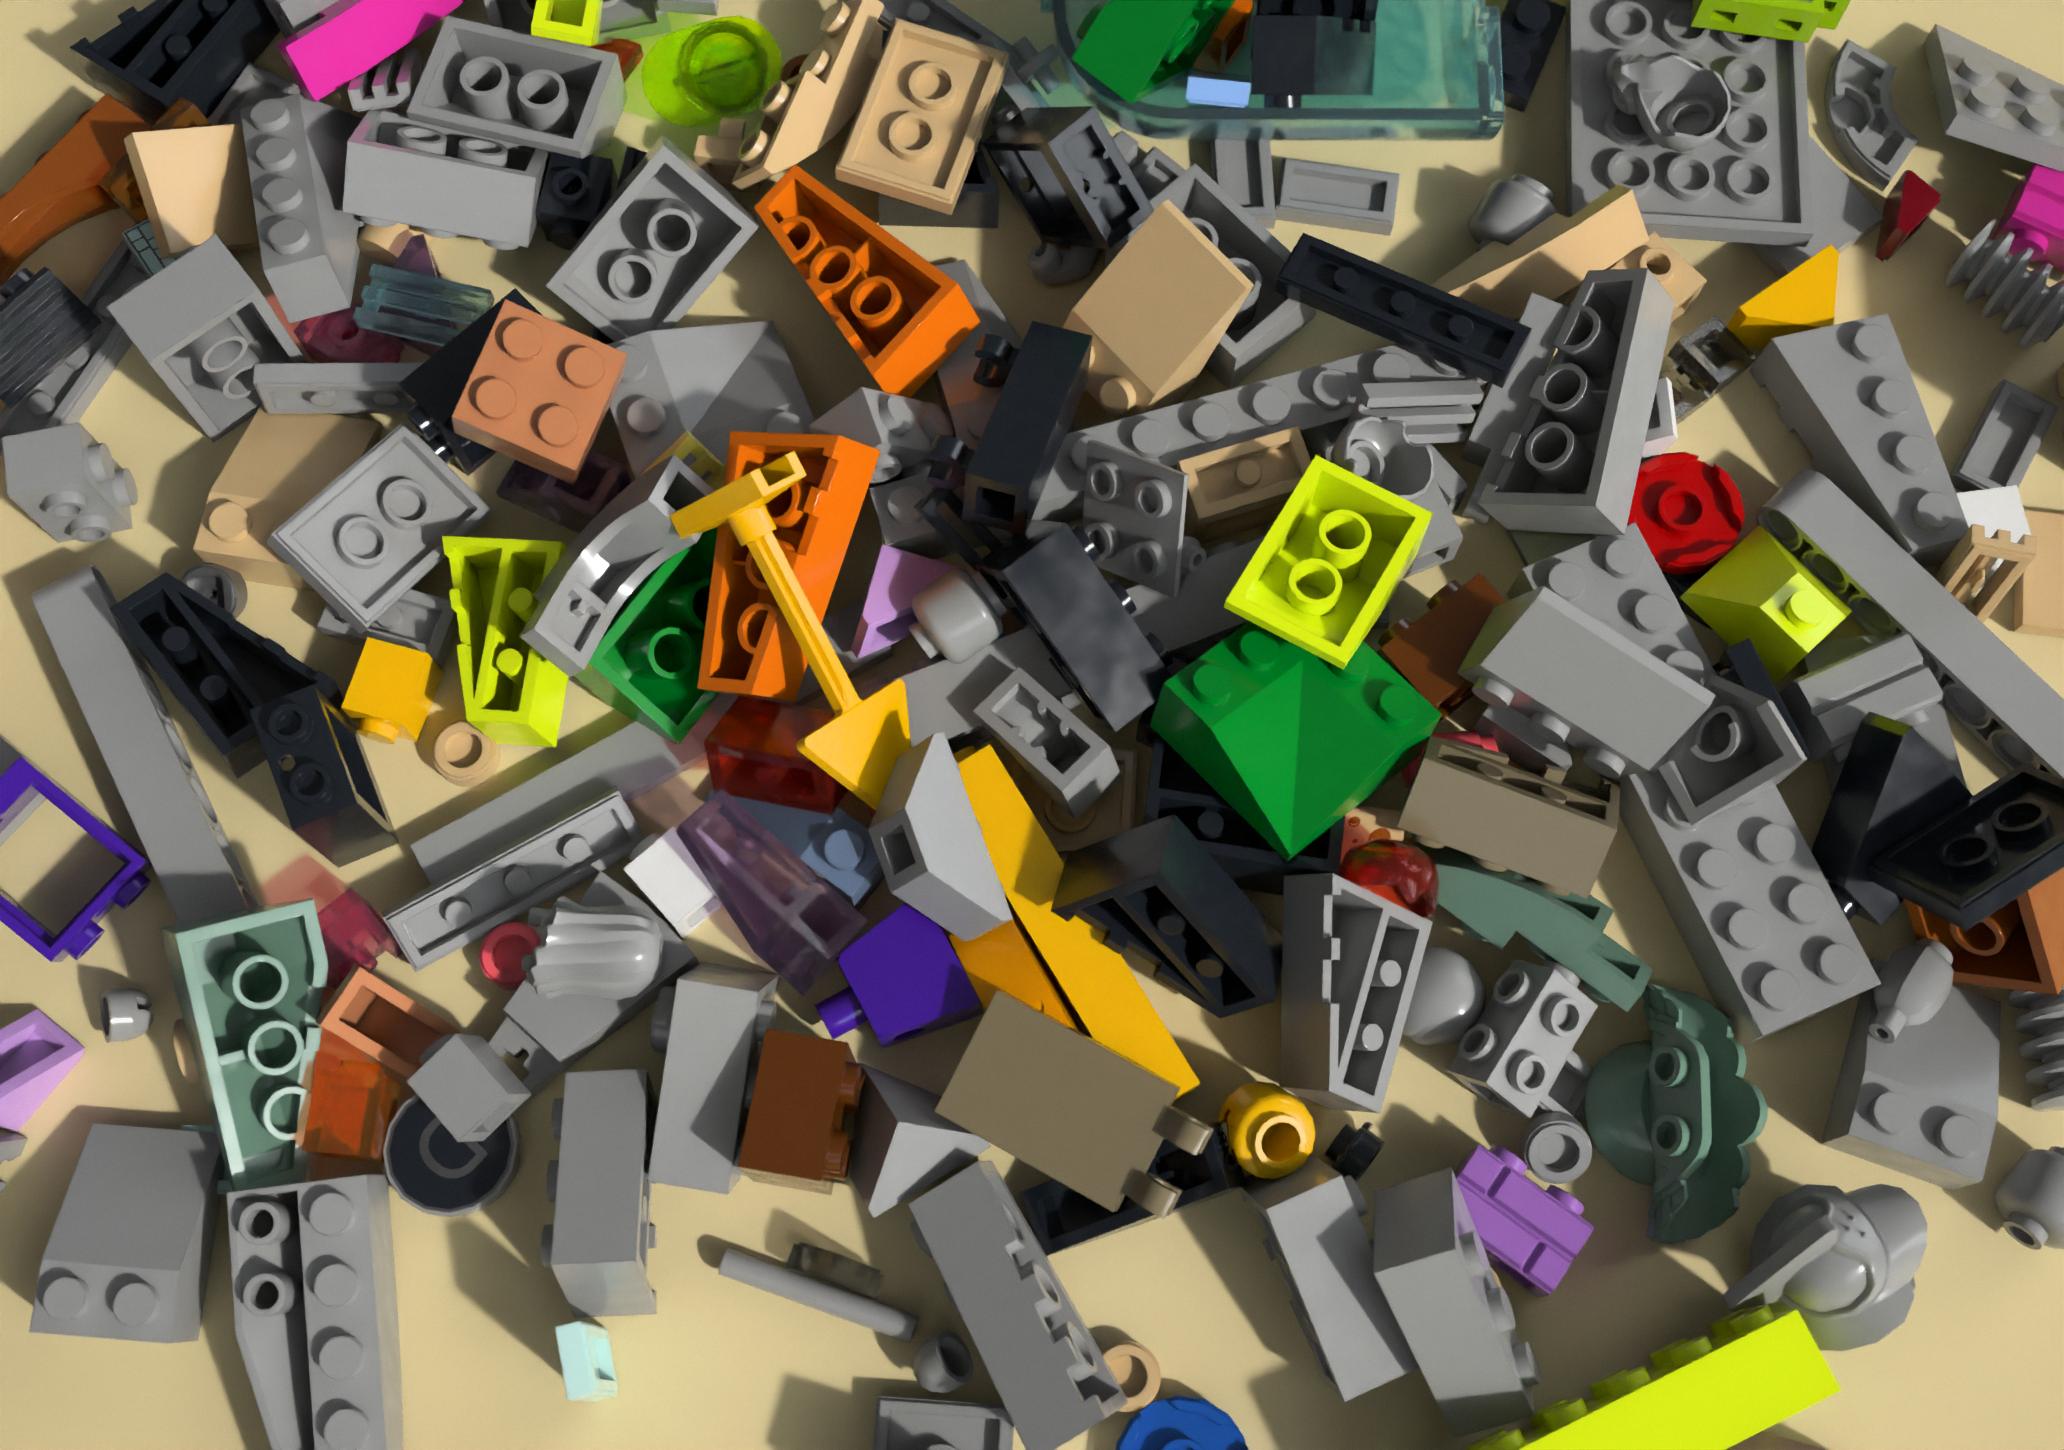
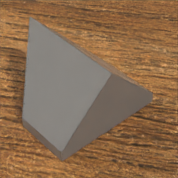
[1658,672,1807,826]
[850,1063,991,1218]

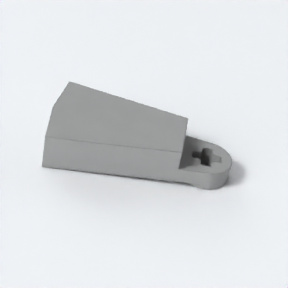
[1460,293,1570,524]
[488,871,700,1100]

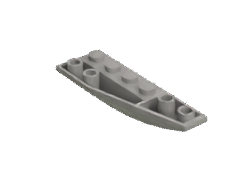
[227,1174,403,1450]

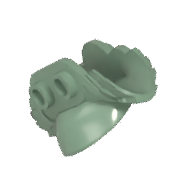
[1583,983,1768,1244]

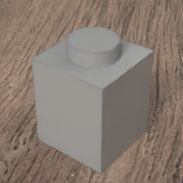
[406,1034,532,1142]

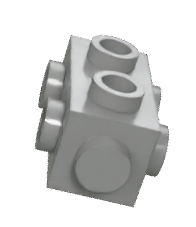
[1447,960,1598,1118]

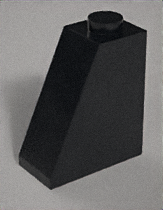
[1811,711,1973,926]

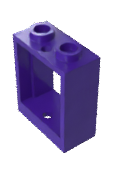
[0,756,152,962]

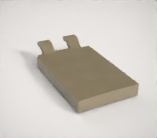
[934,990,1214,1219]

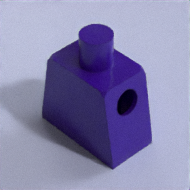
[815,903,982,1048]

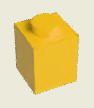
[341,637,443,744]

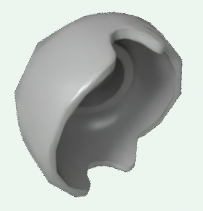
[1331,415,1435,502]
[1402,946,1486,1046]

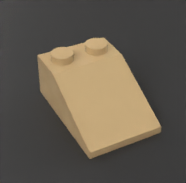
[1062,199,1254,420]
[193,404,383,592]

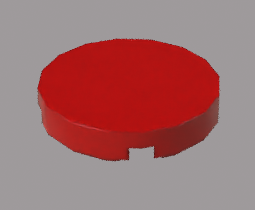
[1627,452,1745,575]

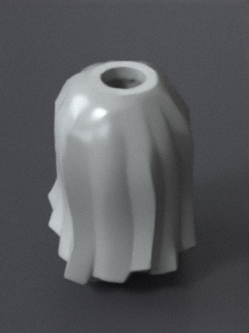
[521,896,663,1000]

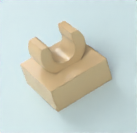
[694,117,762,193]

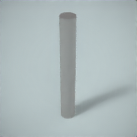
[718,1248,919,1343]

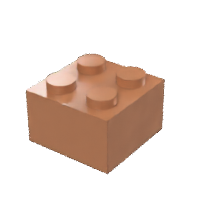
[452,299,628,485]

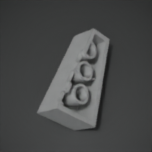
[1478,268,1675,535]
[1749,313,1969,568]
[908,1161,1129,1450]

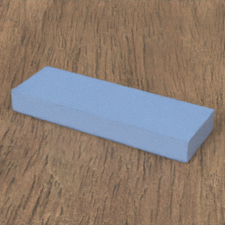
[1185,70,1251,108]

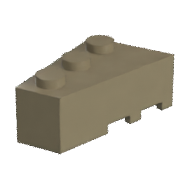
[1397,735,1620,899]

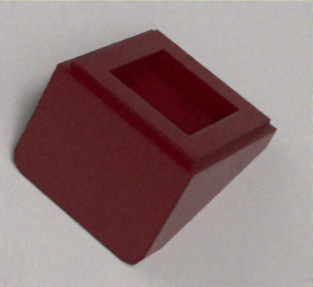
[1876,169,1942,262]

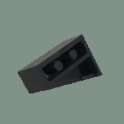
[69,0,281,130]
[1251,15,1376,108]
[1142,732,1345,895]

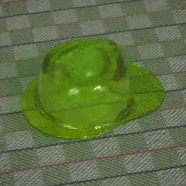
[641,16,783,127]

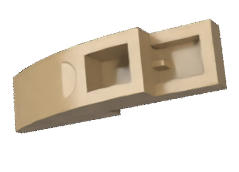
[732,0,885,190]

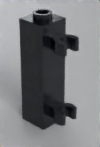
[927,321,1093,535]

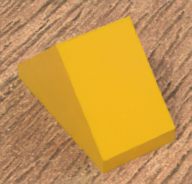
[1721,244,1839,349]

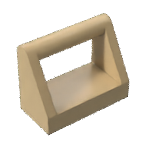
[1176,426,1311,544]

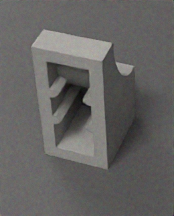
[973,666,1122,820]

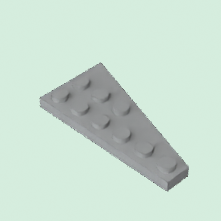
[1923,23,2064,172]

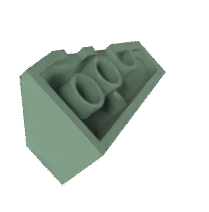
[160,898,329,1192]

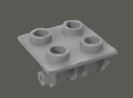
[1082,439,1206,598]

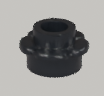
[1325,1122,1385,1183]

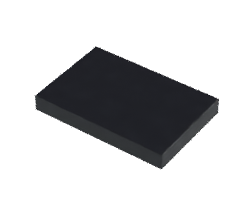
[1868,764,2064,931]

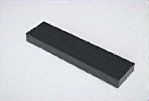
[1275,233,1532,388]

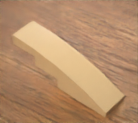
[1430,184,1650,320]

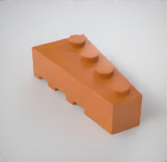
[753,164,981,398]
[697,431,881,702]

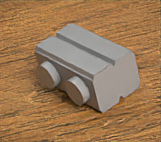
[1779,632,1943,764]

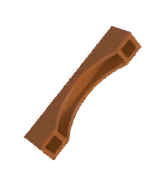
[0,93,157,286]

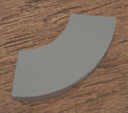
[1824,39,1919,192]

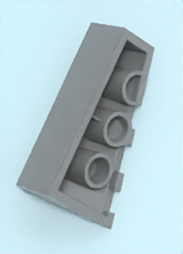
[240,93,365,323]

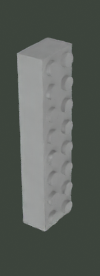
[1507,522,1881,1046]

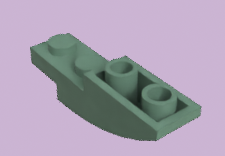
[1394,842,1653,1012]

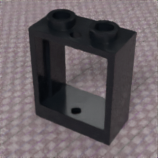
[982,106,1154,249]
[398,288,543,476]
[249,684,399,868]

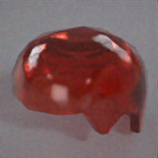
[1339,838,1439,918]

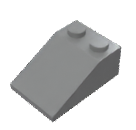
[546,135,759,342]
[1821,958,2001,1190]
[29,1123,225,1343]

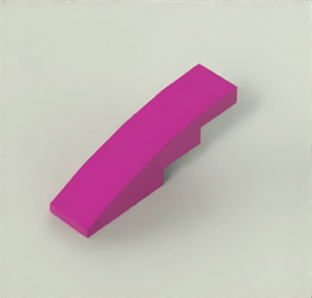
[276,0,465,102]

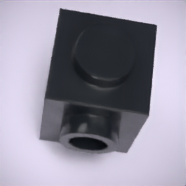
[536,152,619,251]

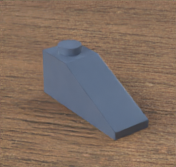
[704,751,885,914]

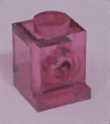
[293,301,405,363]
[317,887,404,990]

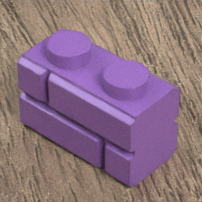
[1454,1144,1595,1298]

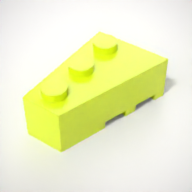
[442,536,569,748]

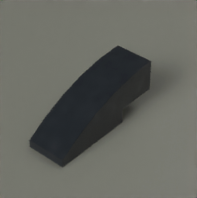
[1020,1122,1248,1256]

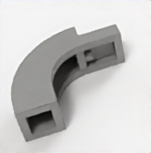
[519,454,715,677]

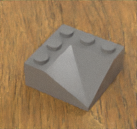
[607,320,815,481]

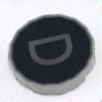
[383,1094,521,1217]

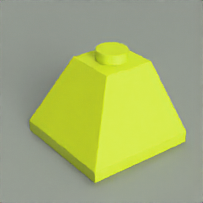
[1680,524,1853,685]

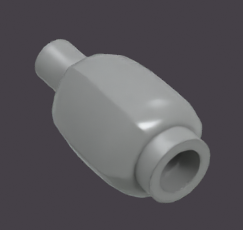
[1869,938,1954,1044]

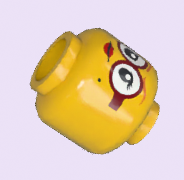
[1218,1081,1316,1179]

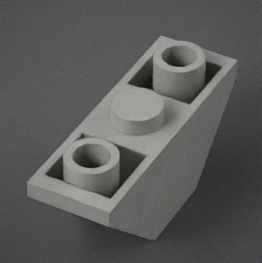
[868,732,1013,942]

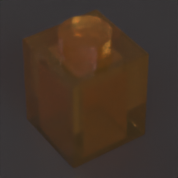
[302,1060,401,1164]

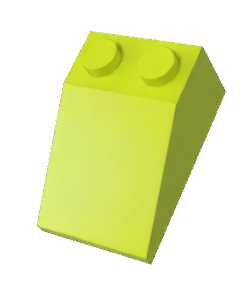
[1224,455,1433,669]

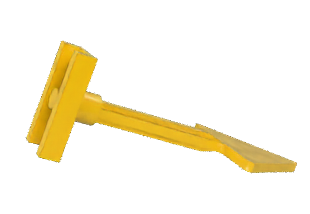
[669,451,912,811]

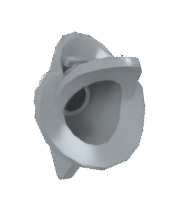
[1722,1184,1928,1351]

